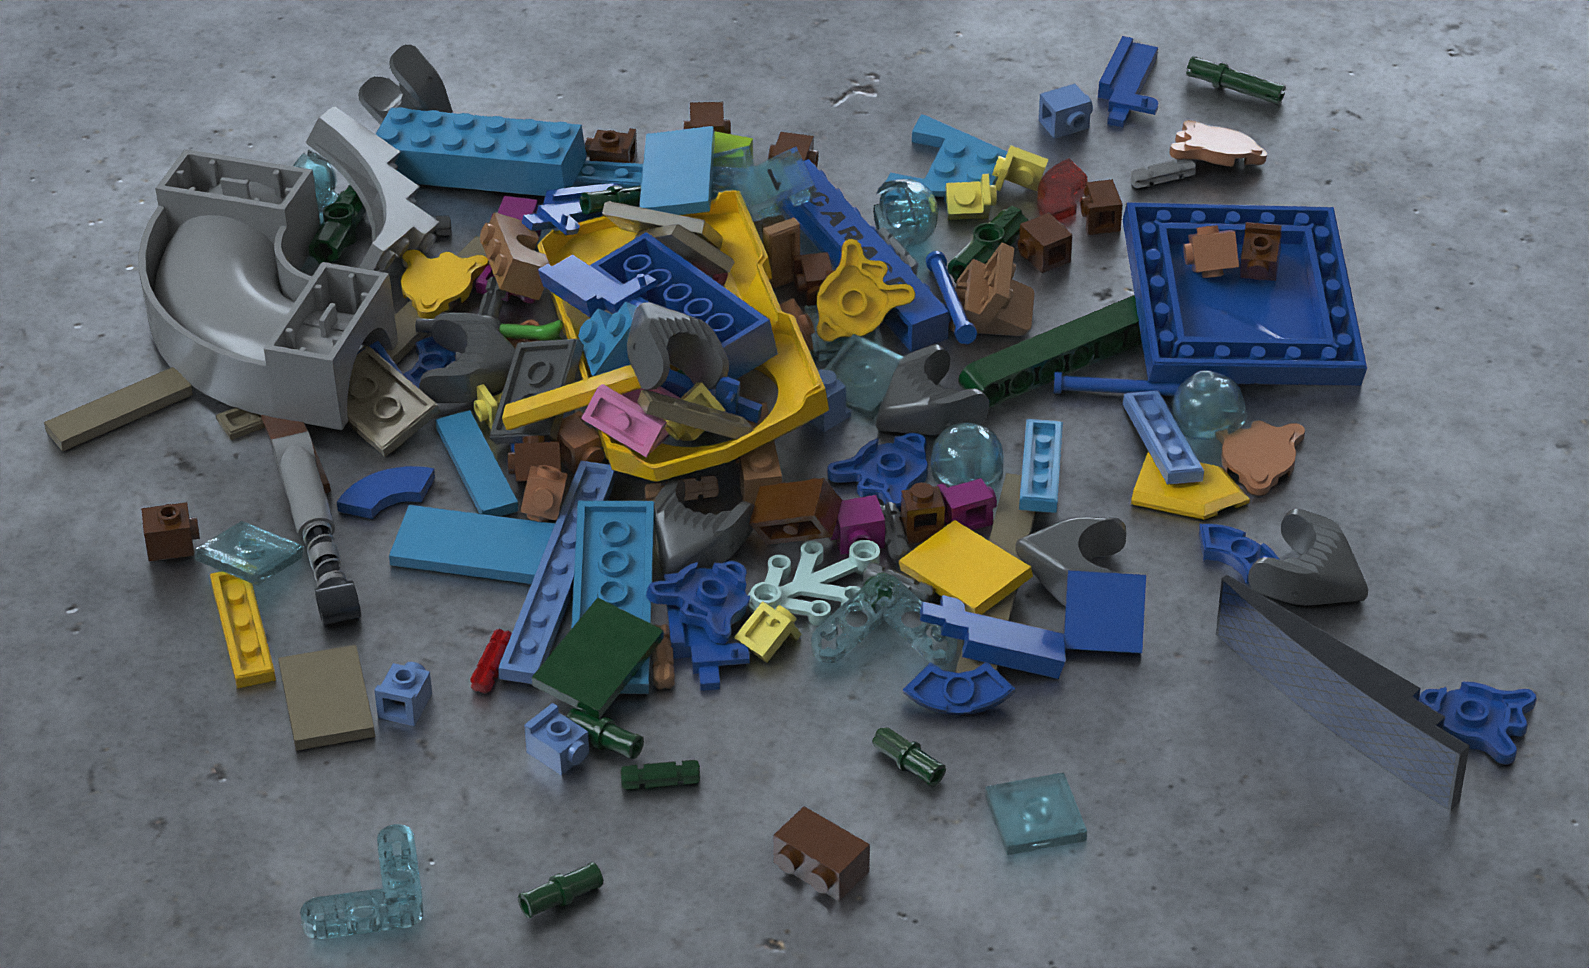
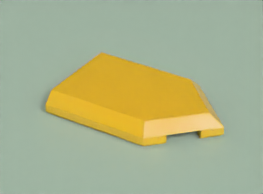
[1131,452,1250,520]

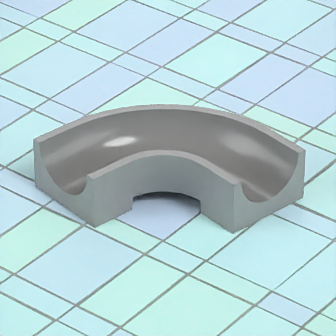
[138,149,398,430]

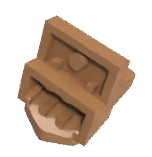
[944,243,1035,336]

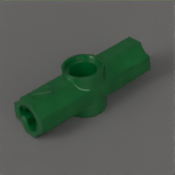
[309,185,366,264]
[948,205,1028,284]

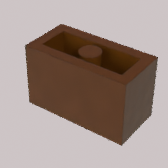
[749,478,842,545]
[773,806,870,901]

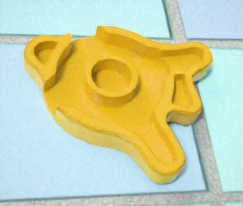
[816,239,915,342]
[401,250,489,319]

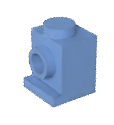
[810,369,851,432]
[374,662,432,726]
[524,703,589,776]

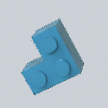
[578,301,637,377]

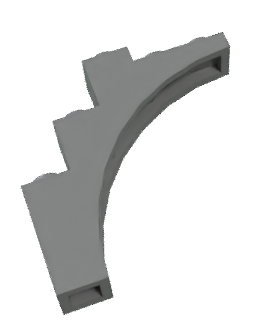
[306,106,439,271]

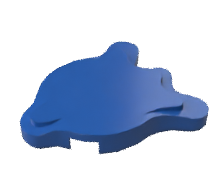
[827,433,928,512]
[646,561,750,644]
[1419,682,1537,764]

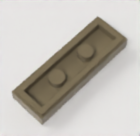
[637,390,754,439]

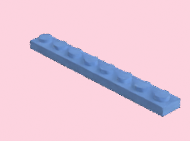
[498,460,617,684]

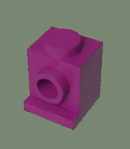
[937,478,997,530]

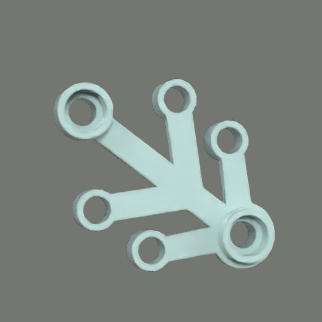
[748,540,880,626]

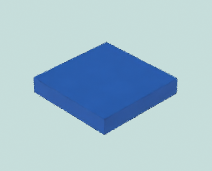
[1064,570,1146,654]

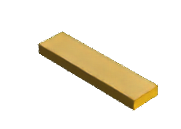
[502,365,641,430]
[210,566,276,689]

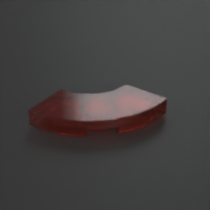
[1037,158,1088,221]

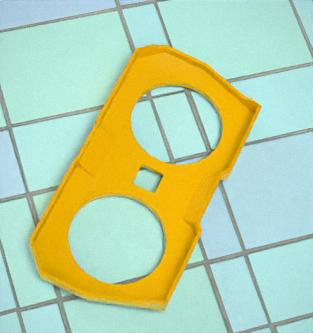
[537,190,829,482]

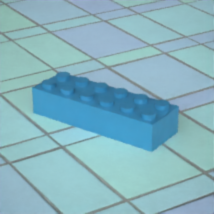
[376,107,587,196]

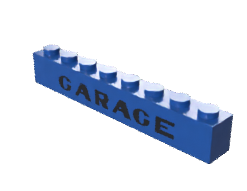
[773,159,951,352]

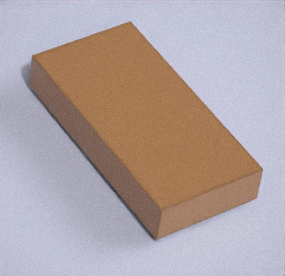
[763,217,800,289]

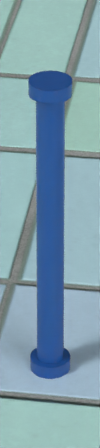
[925,251,977,344]
[1054,372,1230,403]

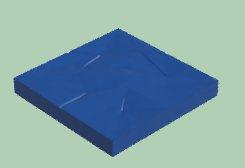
[1122,202,1367,386]

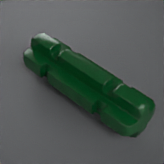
[620,759,700,790]

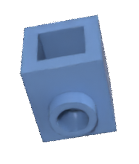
[1039,84,1093,139]

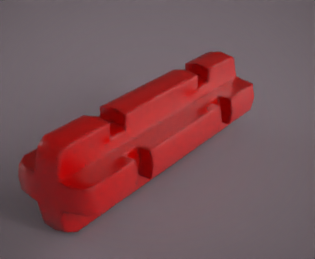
[470,628,512,694]

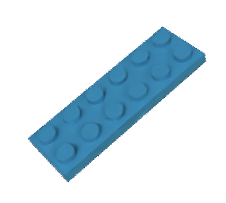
[572,501,654,694]

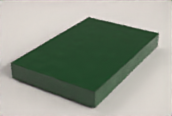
[532,597,664,719]

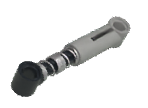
[271,431,362,626]

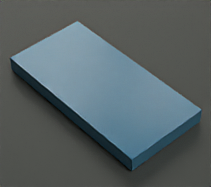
[639,126,715,215]
[389,505,555,584]

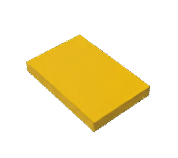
[898,520,1033,615]

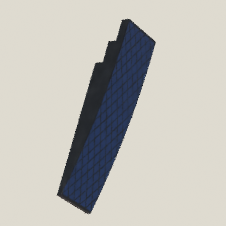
[1216,574,1469,811]

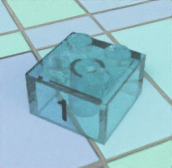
[733,147,817,220]

